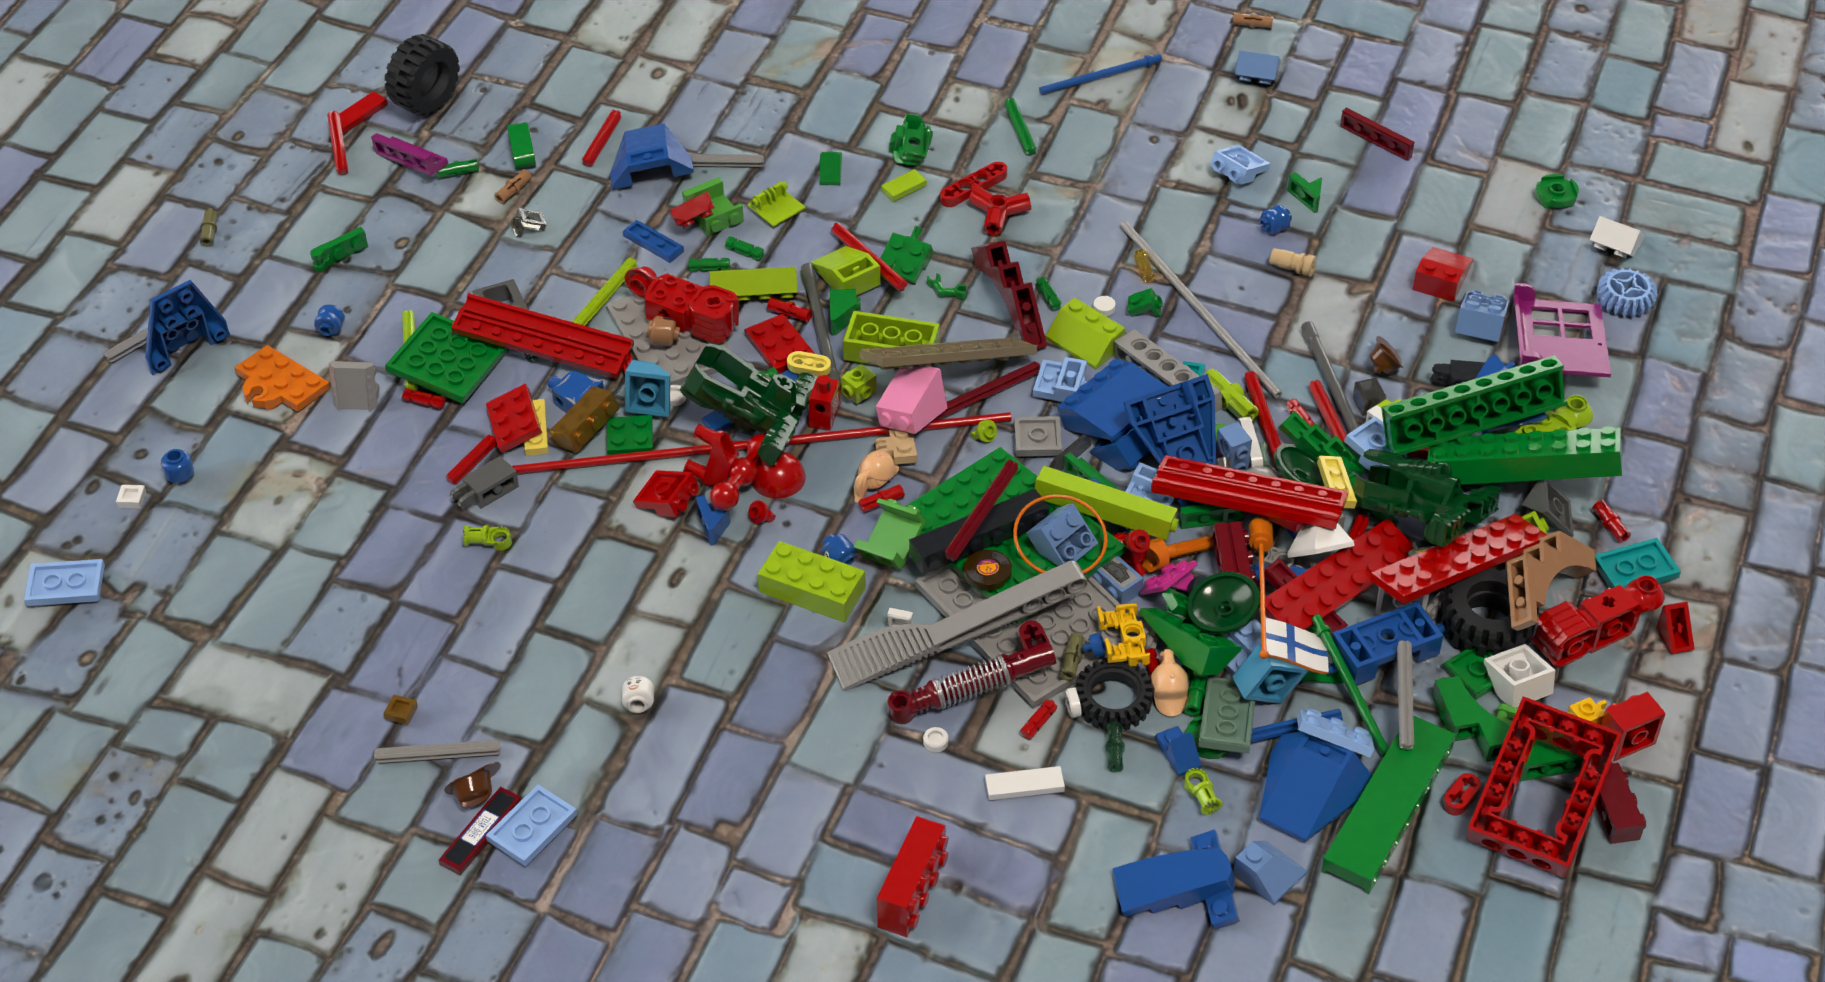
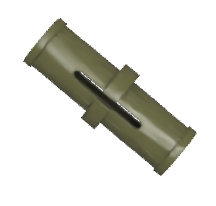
[1060,633,1084,681]

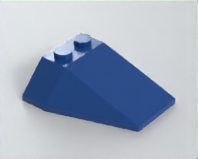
[1123,374,1216,465]

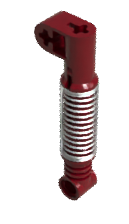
[887,620,1057,724]

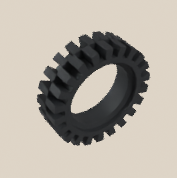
[1076,658,1153,732]

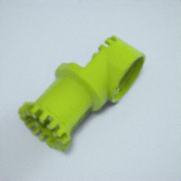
[462,525,512,551]
[1184,768,1223,815]

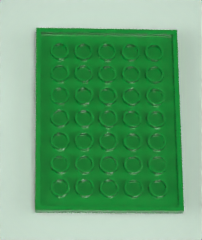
[905,447,1126,624]

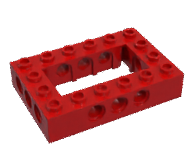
[1466,696,1622,879]

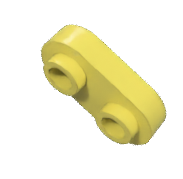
[787,351,831,377]

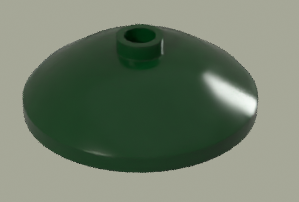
[1274,444,1325,487]
[1187,572,1260,634]

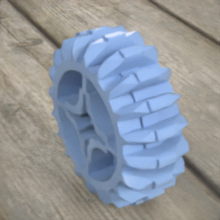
[1597,267,1658,318]

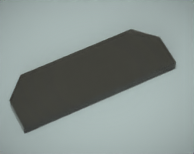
[1049,434,1091,471]

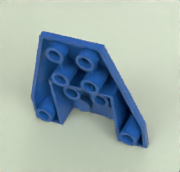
[610,123,694,190]
[145,280,230,375]
[1259,731,1372,842]

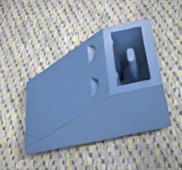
[1455,290,1510,342]

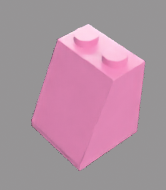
[876,364,947,434]

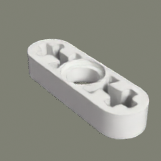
[1237,417,1263,468]

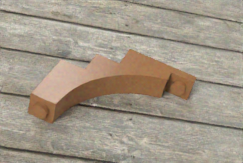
[1507,531,1596,631]

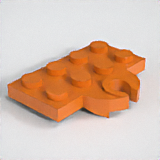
[234,345,330,412]

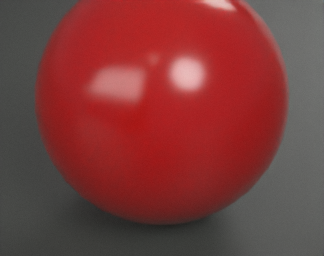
[752,451,806,499]

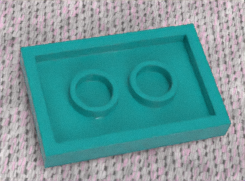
[1595,538,1681,589]

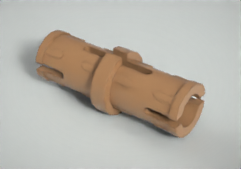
[1233,12,1273,29]
[494,169,532,204]

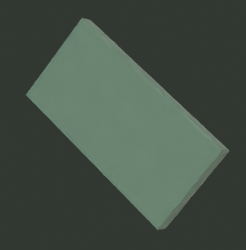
[1198,677,1255,754]

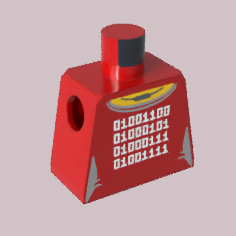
[809,375,842,431]

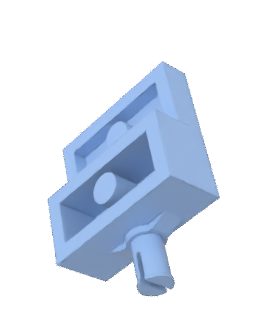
[1033,357,1088,402]
[1125,463,1176,506]

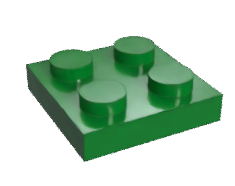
[607,415,653,455]

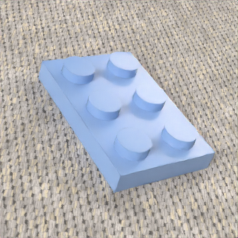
[24,559,105,606]
[1297,708,1374,758]
[486,784,577,867]

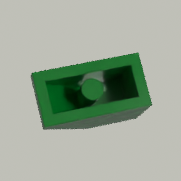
[829,288,861,336]

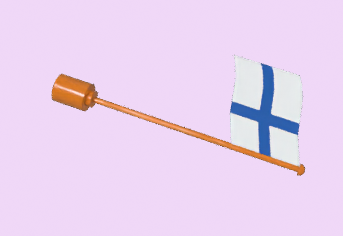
[1249,517,1329,674]

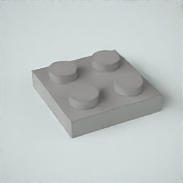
[1014,416,1062,456]

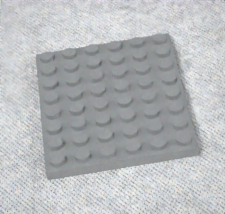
[915,565,1149,707]

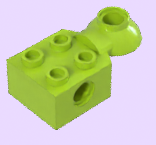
[1515,395,1594,433]

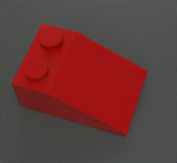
[1412,247,1474,302]

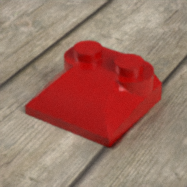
[670,191,715,229]

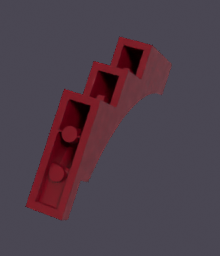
[971,241,1047,349]

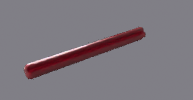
[932,361,1041,421]
[945,460,1018,561]

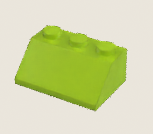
[1045,297,1125,370]

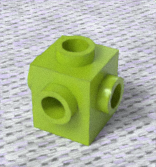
[841,364,877,404]

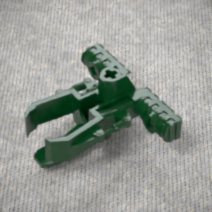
[680,343,818,466]
[1354,449,1502,547]

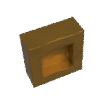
[383,695,418,725]

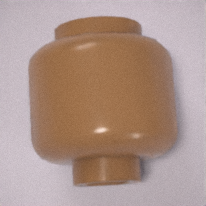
[647,316,680,346]

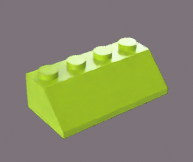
[709,266,798,301]

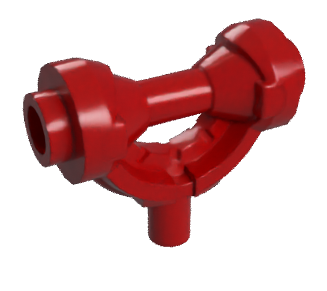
[1113,529,1151,576]

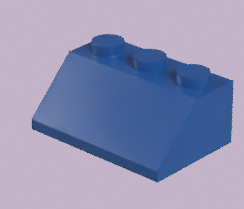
[1090,426,1151,470]

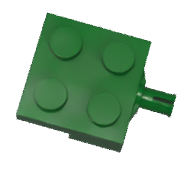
[880,226,934,285]

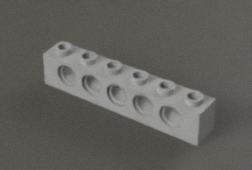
[1114,329,1222,413]

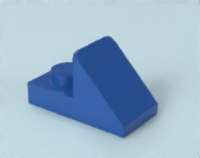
[696,495,731,546]
[1155,726,1202,777]

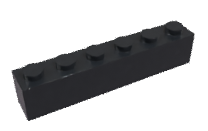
[909,489,1049,574]

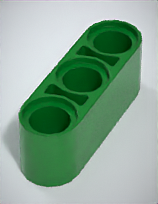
[507,122,536,169]

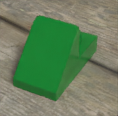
[820,151,842,185]
[1287,172,1322,213]
[1162,588,1194,625]

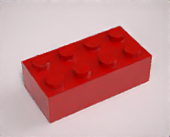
[876,816,949,938]

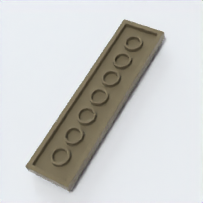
[860,337,1037,370]

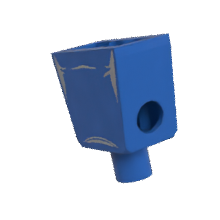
[548,371,604,413]

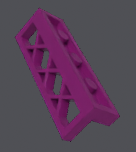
[371,133,448,176]

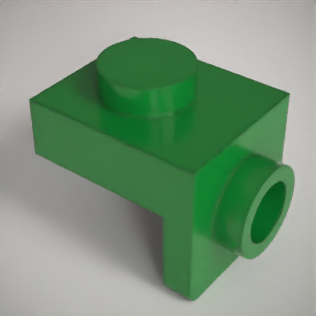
[1127,288,1163,317]

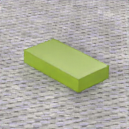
[881,169,927,202]

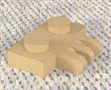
[875,429,917,465]

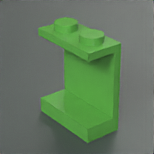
[682,177,744,236]
[854,498,926,570]

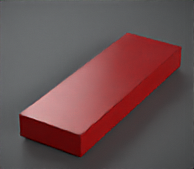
[338,91,388,134]

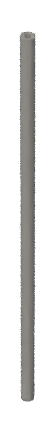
[1120,221,1282,399]

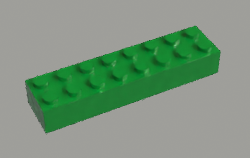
[1427,426,1622,484]

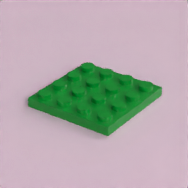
[385,312,509,404]

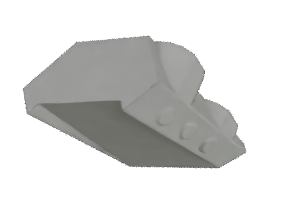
[329,361,380,412]

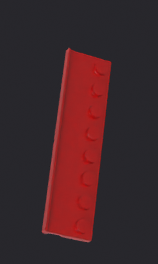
[451,293,634,379]
[1151,455,1348,529]

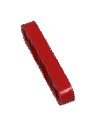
[940,161,1008,207]

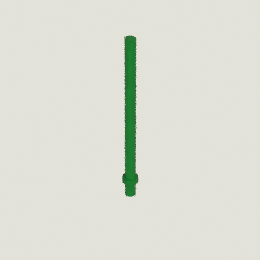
[1312,614,1389,757]

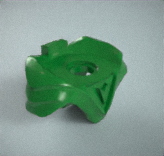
[889,114,933,166]

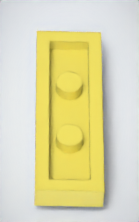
[524,399,549,456]
[1317,456,1357,509]

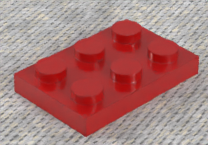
[744,313,815,374]
[486,383,542,453]

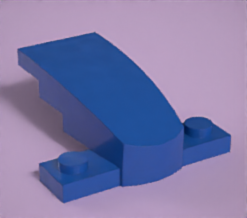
[1112,829,1240,930]

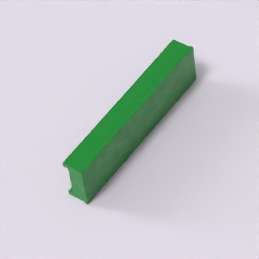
[1381,355,1567,455]
[1321,715,1456,894]

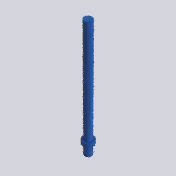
[1039,54,1162,95]

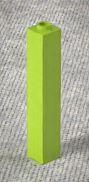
[1034,466,1179,540]

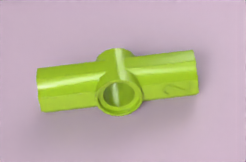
[1205,368,1259,421]

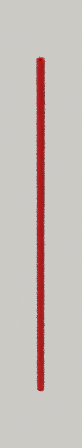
[512,412,1012,474]

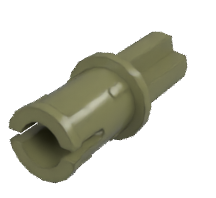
[200,208,218,247]

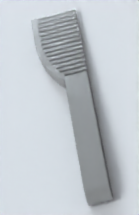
[827,561,1088,691]

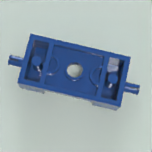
[1327,601,1445,685]

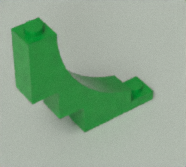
[1432,676,1584,782]

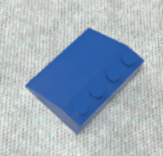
[1057,359,1168,441]

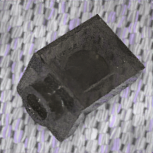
[511,208,547,237]

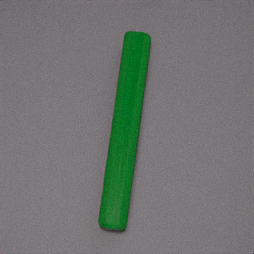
[1005,98,1036,155]

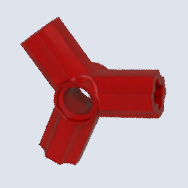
[969,186,1031,236]

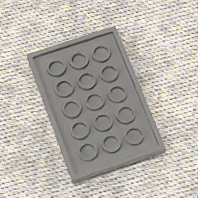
[606,278,732,385]

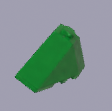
[1139,608,1242,678]

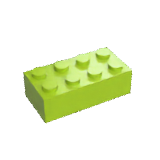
[843,311,940,368]
[758,541,866,623]

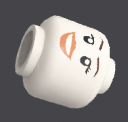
[622,676,654,713]

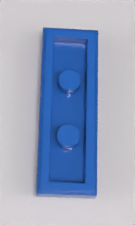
[623,220,684,263]

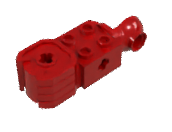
[625,266,739,343]
[1531,575,1665,667]

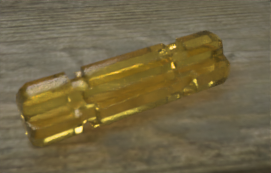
[1134,249,1155,283]

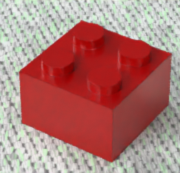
[1601,691,1666,761]

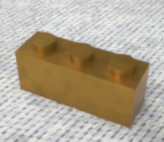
[550,386,620,453]

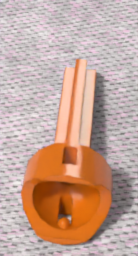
[1142,535,1214,573]

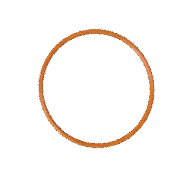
[1013,495,1107,574]

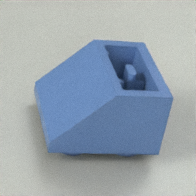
[1026,503,1098,566]

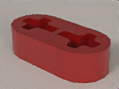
[1443,773,1481,816]

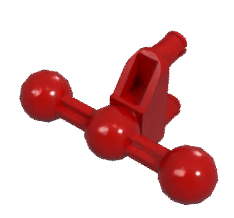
[683,424,765,511]

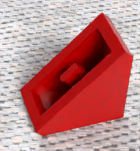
[1656,601,1695,654]

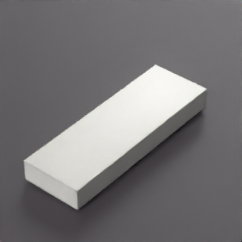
[985,766,1065,800]

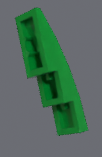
[1278,411,1366,476]

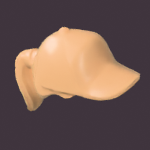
[854,450,899,503]
[1151,649,1188,717]

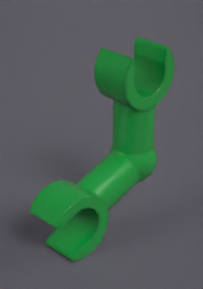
[927,273,967,300]

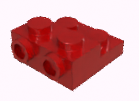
[633,470,699,517]

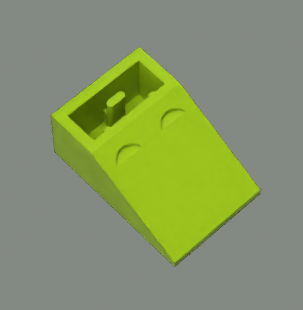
[810,246,881,296]

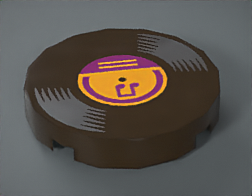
[964,550,1012,590]

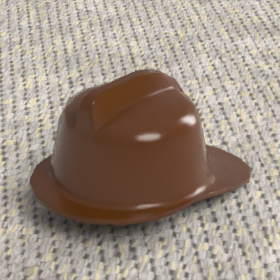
[1369,336,1403,375]
[444,762,501,809]

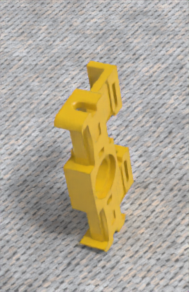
[1097,603,1150,666]

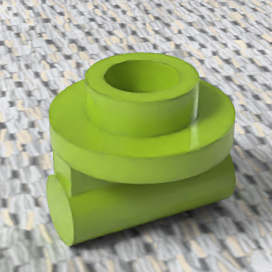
[970,420,997,442]

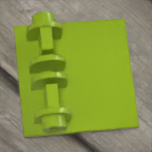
[747,181,806,227]

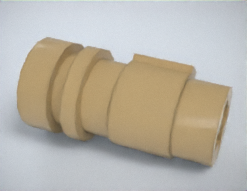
[1269,248,1317,277]

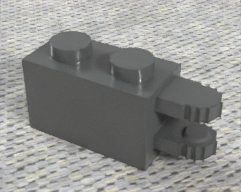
[449,456,519,509]

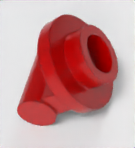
[748,500,776,524]

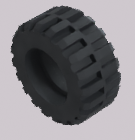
[384,34,460,116]
[1441,567,1539,658]

